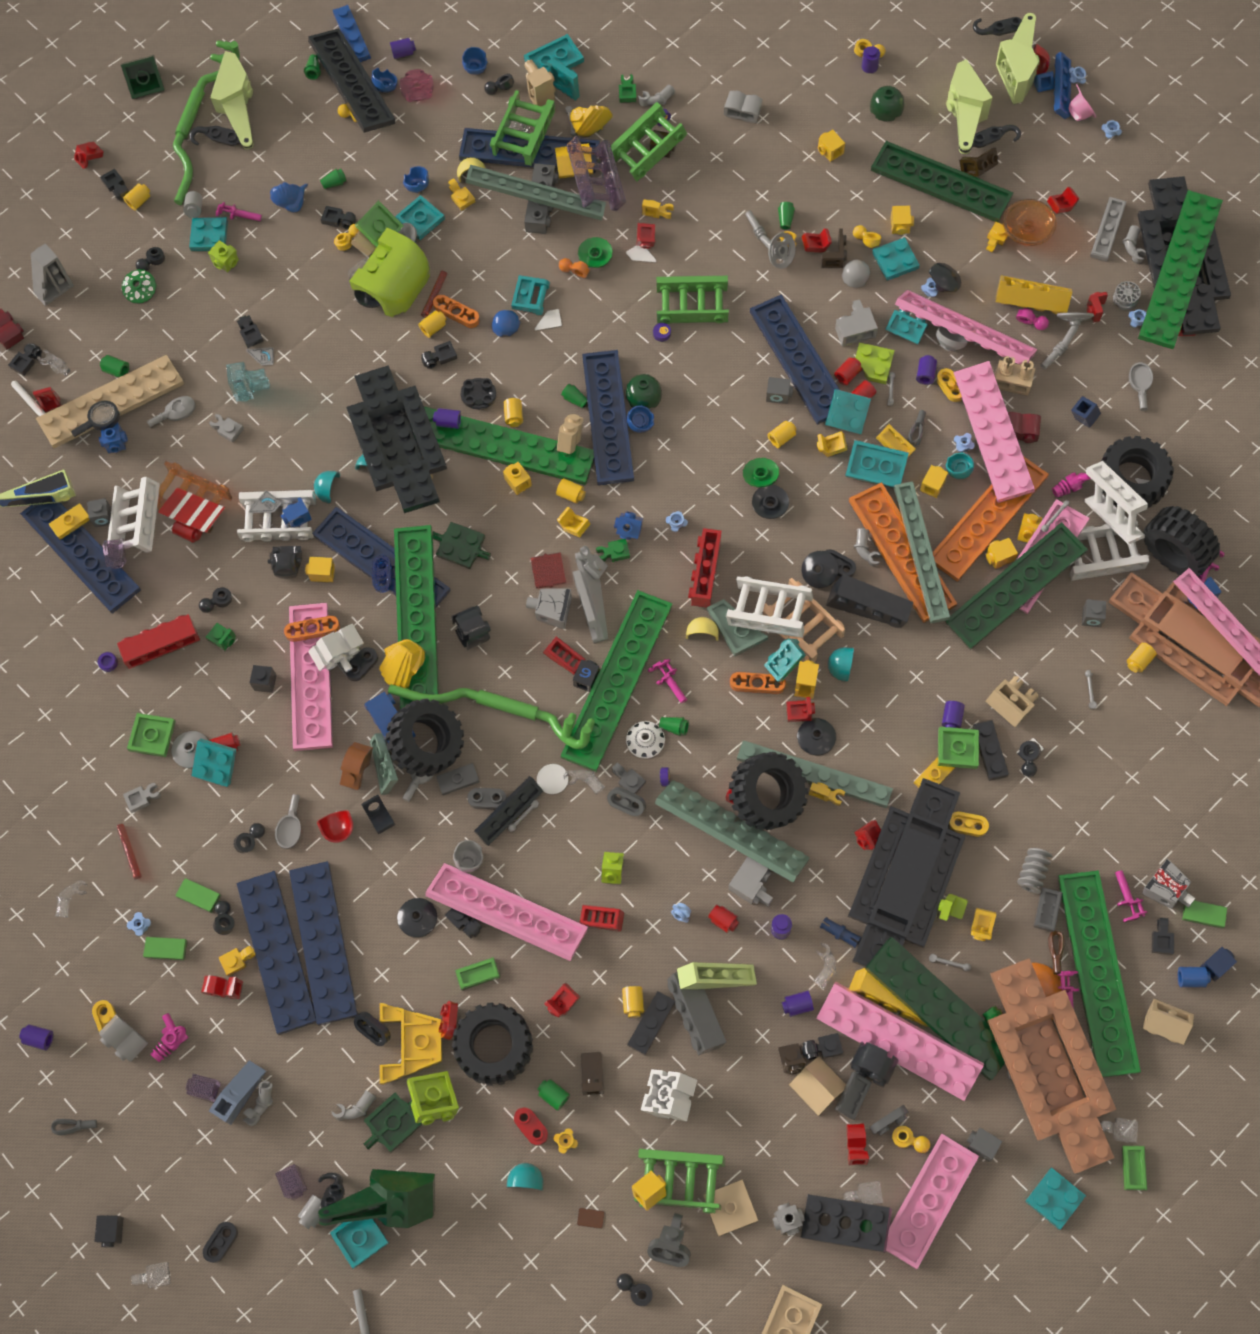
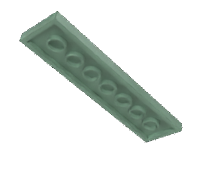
[655,780,810,882]

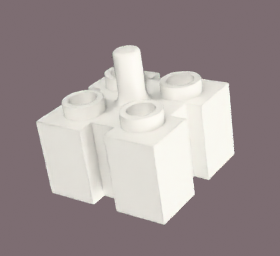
[308,624,364,672]
[641,1069,697,1121]

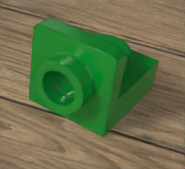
[206,623,236,651]

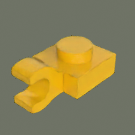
[448,178,476,211]
[642,199,674,219]
[986,222,1012,252]
[809,782,845,806]
[218,946,256,977]

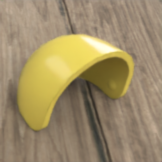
[457,158,486,183]
[686,617,719,641]

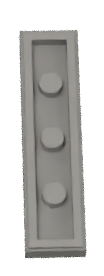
[1090,197,1127,262]

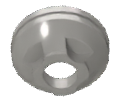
[936,326,968,351]

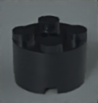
[451,605,491,650]
[850,1041,899,1088]

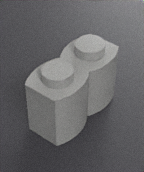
[724,91,763,123]
[99,1014,148,1062]

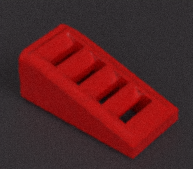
[33,387,62,412]
[543,636,586,675]
[579,905,624,932]

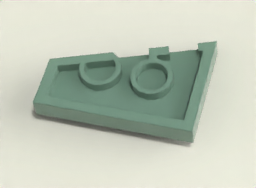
[707,599,768,657]
[370,733,398,795]

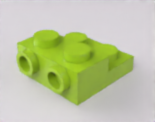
[407,1071,459,1126]

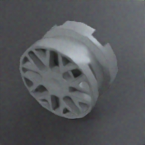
[1113,281,1141,310]

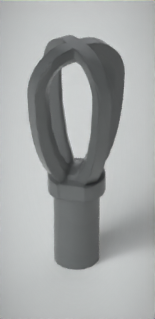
[908,410,926,446]
[51,1119,97,1135]

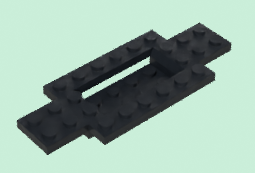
[1137,176,1231,336]
[346,365,447,514]
[848,778,966,967]

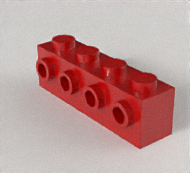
[688,528,722,608]
[117,614,200,669]

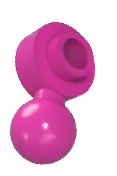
[1016,308,1049,331]

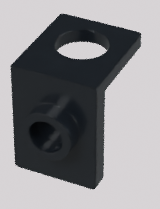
[361,795,395,834]

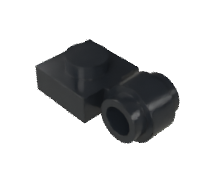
[100,168,129,200]
[321,206,356,230]
[237,315,264,348]
[421,341,457,369]
[8,343,42,376]
[445,908,482,939]
[802,1033,843,1060]

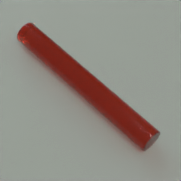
[421,271,447,318]
[116,824,142,880]

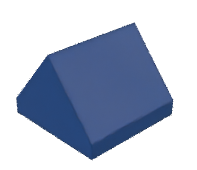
[1034,71,1055,92]

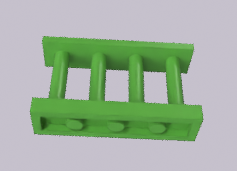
[490,90,555,166]
[606,102,687,182]
[656,275,729,324]
[634,1149,725,1214]

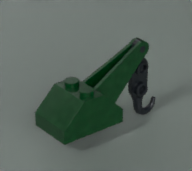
[318,1169,435,1228]

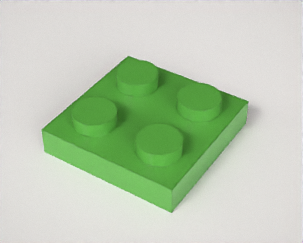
[354,200,404,248]
[127,713,176,757]
[938,727,979,769]

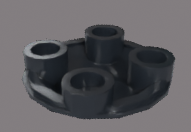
[929,262,962,292]
[460,378,496,410]

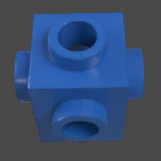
[99,423,128,454]
[614,511,643,540]

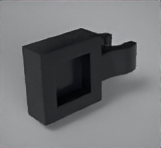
[1152,918,1174,955]

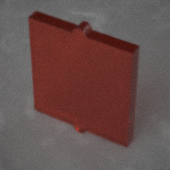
[530,552,566,589]

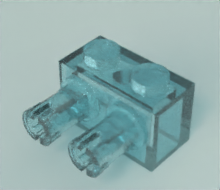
[226,362,270,401]

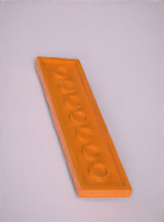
[932,456,1049,582]
[849,482,957,623]

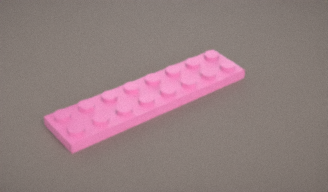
[895,290,1037,365]
[954,361,1035,503]
[289,603,333,751]
[426,863,588,961]
[816,982,984,1101]

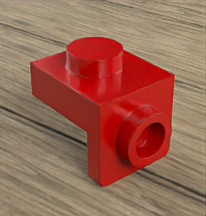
[74,141,104,169]
[1047,187,1079,214]
[636,223,655,249]
[802,228,832,253]
[1087,292,1108,323]
[786,697,815,722]
[854,820,881,850]
[544,983,580,1018]

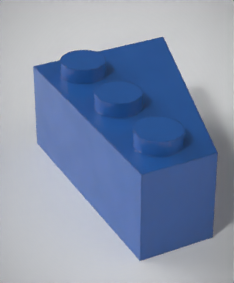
[364,691,416,744]

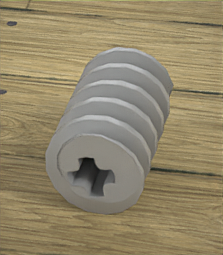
[1017,848,1053,894]

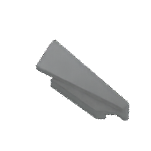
[573,553,608,643]

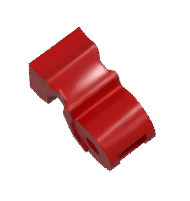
[201,976,243,1000]
[846,1123,869,1165]

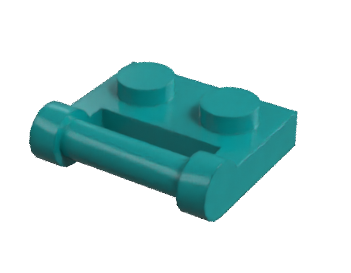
[511,275,550,315]

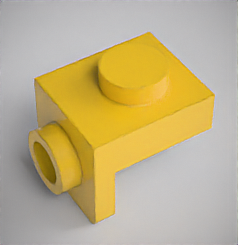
[817,431,848,457]
[557,507,591,538]
[1017,513,1042,543]
[970,908,996,941]

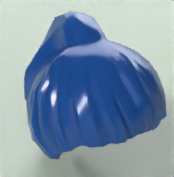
[270,182,308,213]

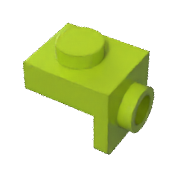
[601,852,624,884]
[938,893,968,921]

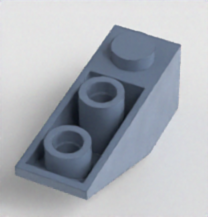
[209,1060,267,1125]

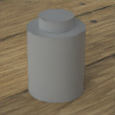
[183,191,203,218]
[298,1194,321,1229]

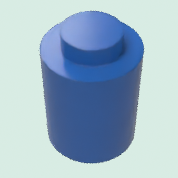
[1178,967,1211,988]

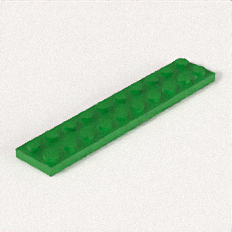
[1138,190,1223,349]
[413,406,595,485]
[394,525,439,710]
[561,590,672,773]
[1058,870,1141,1078]

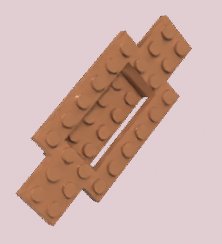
[1109,572,1260,708]
[987,958,1116,1174]

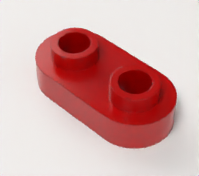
[438,1001,458,1040]
[514,1107,548,1146]

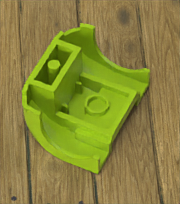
[349,228,430,317]

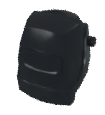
[268,546,302,579]

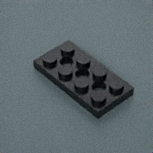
[801,1194,892,1253]

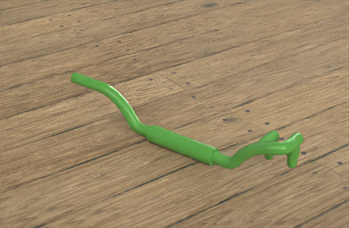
[173,40,240,205]
[388,684,595,749]

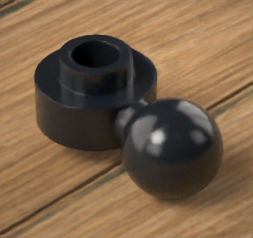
[484,73,514,95]
[136,247,165,271]
[199,587,232,613]
[1019,741,1041,777]
[233,823,265,854]
[213,900,235,935]
[616,1273,653,1306]

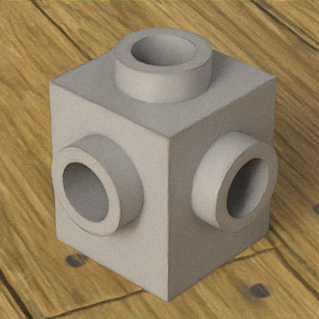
[772,1203,805,1236]

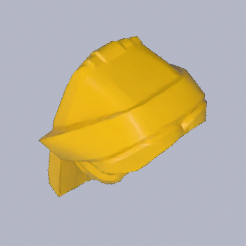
[570,105,613,137]
[379,639,425,688]

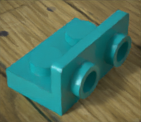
[885,309,929,345]
[764,638,806,682]

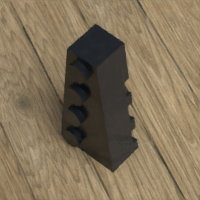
[826,574,914,628]

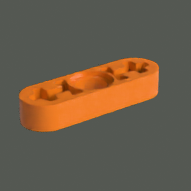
[433,295,480,328]
[284,616,340,642]
[730,672,786,694]

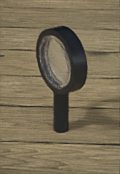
[71,400,120,437]

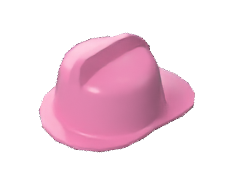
[1069,84,1096,121]

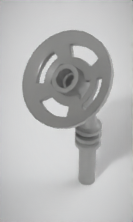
[745,210,795,269]
[1040,313,1094,369]

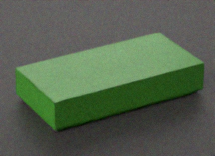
[175,878,221,913]
[1182,901,1227,928]
[143,937,187,960]
[455,957,500,990]
[1122,1146,1147,1190]

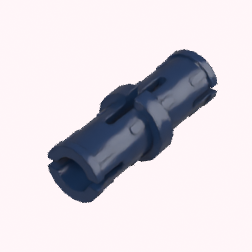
[820,917,861,948]

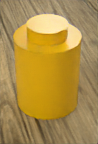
[123,184,151,211]
[418,311,446,338]
[504,398,523,428]
[767,421,797,448]
[556,478,586,504]
[1127,643,1157,673]
[622,986,644,1018]

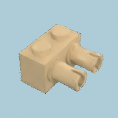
[524,60,556,106]
[995,356,1035,396]
[985,676,1038,727]

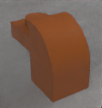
[340,742,373,790]

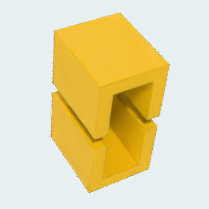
[794,660,819,699]

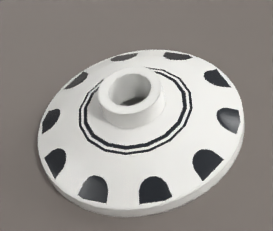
[626,721,665,759]

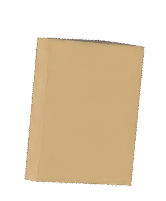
[789,1057,846,1116]

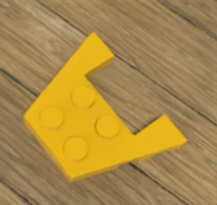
[380,1003,442,1085]

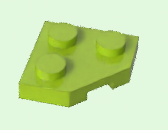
[855,342,895,385]

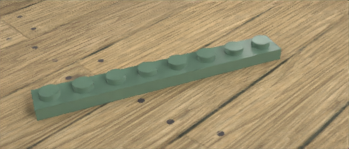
[466,164,606,221]
[894,481,950,623]
[737,740,893,808]

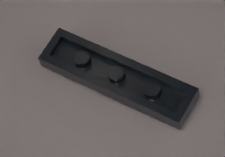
[474,776,543,846]

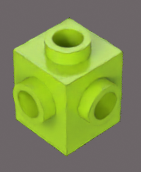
[208,240,239,272]

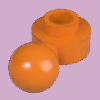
[559,258,590,278]

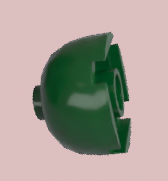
[870,86,904,122]
[626,374,662,409]

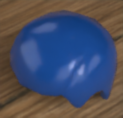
[462,47,488,75]
[371,68,398,93]
[403,166,429,193]
[491,310,520,337]
[627,405,655,433]

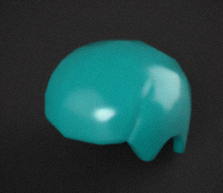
[945,452,974,479]

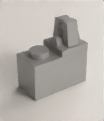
[835,299,878,347]
[728,857,773,907]

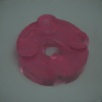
[399,69,434,102]

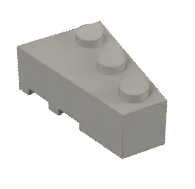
[31,243,74,306]

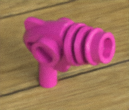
[1052,472,1091,498]
[151,1013,188,1062]

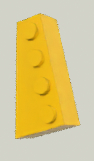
[996,275,1072,314]
[849,968,928,1027]

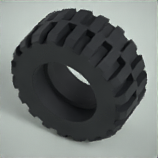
[1101,436,1174,508]
[1143,506,1220,577]
[386,699,464,777]
[729,752,808,830]
[452,1002,533,1086]

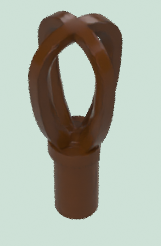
[1048,931,1064,975]

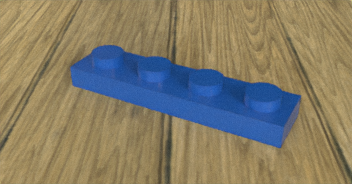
[333,5,371,62]
[1054,52,1071,119]

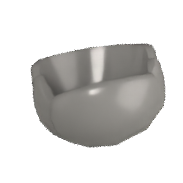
[842,259,870,288]
[453,840,483,872]

